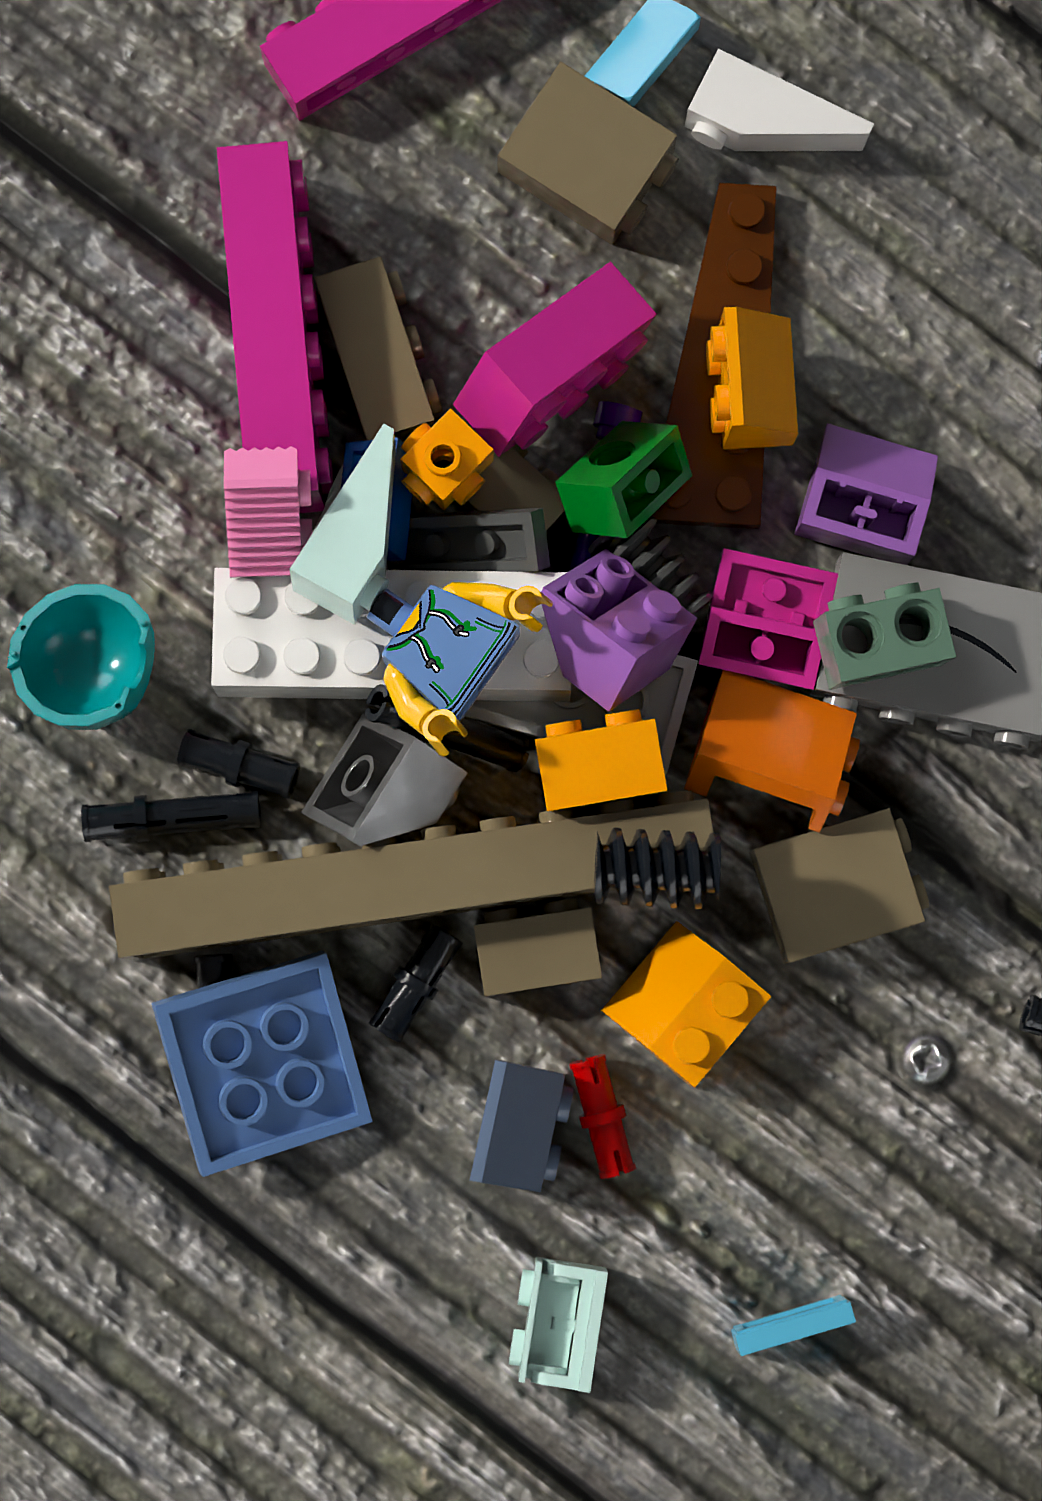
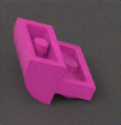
[698,548,838,690]

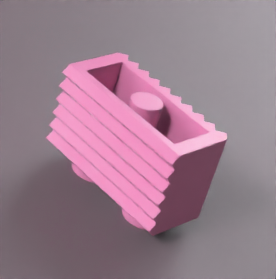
[224,446,313,578]

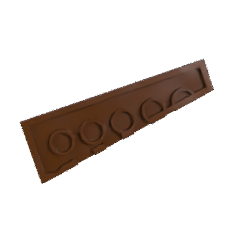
[650,183,776,529]

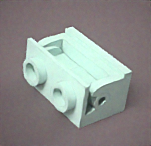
[508,1257,608,1393]

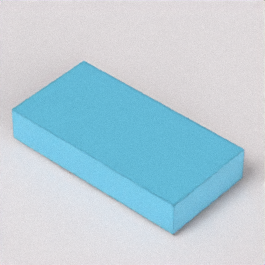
[731,1295,856,1356]

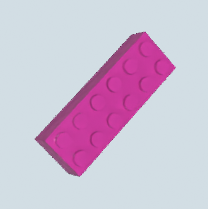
[216,141,334,513]

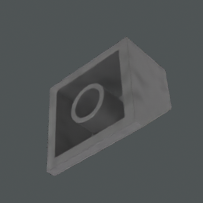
[301,713,468,846]

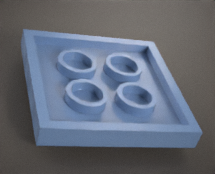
[151,950,373,1177]

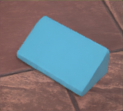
[585,0,701,107]

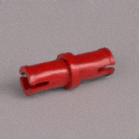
[569,1054,636,1179]

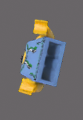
[367,582,553,757]

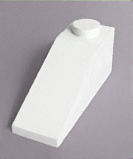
[684,49,874,151]

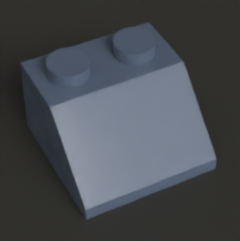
[470,1059,574,1192]

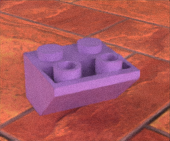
[794,423,938,565]
[541,549,697,712]

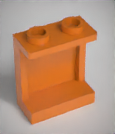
[684,670,860,833]

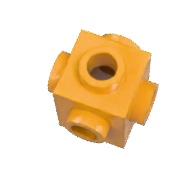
[400,408,494,510]

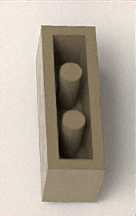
[314,256,443,442]

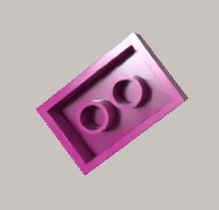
[453,261,657,457]

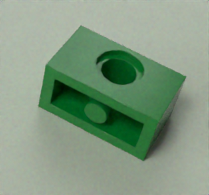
[555,421,693,538]

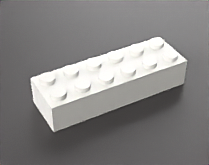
[211,568,571,702]

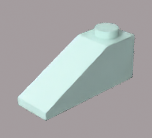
[289,424,396,625]

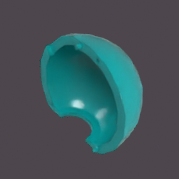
[7,584,155,730]

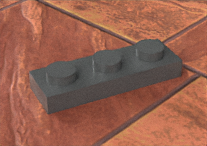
[387,508,550,572]

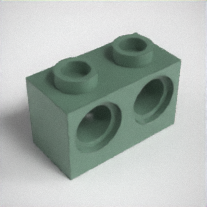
[813,582,956,690]

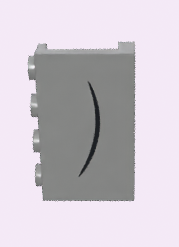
[810,552,1042,749]

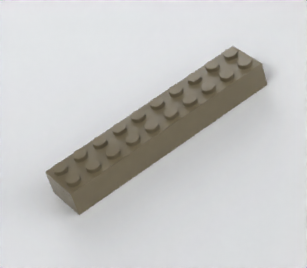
[109,790,713,961]

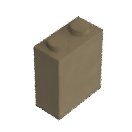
[497,61,679,245]
[749,808,929,964]

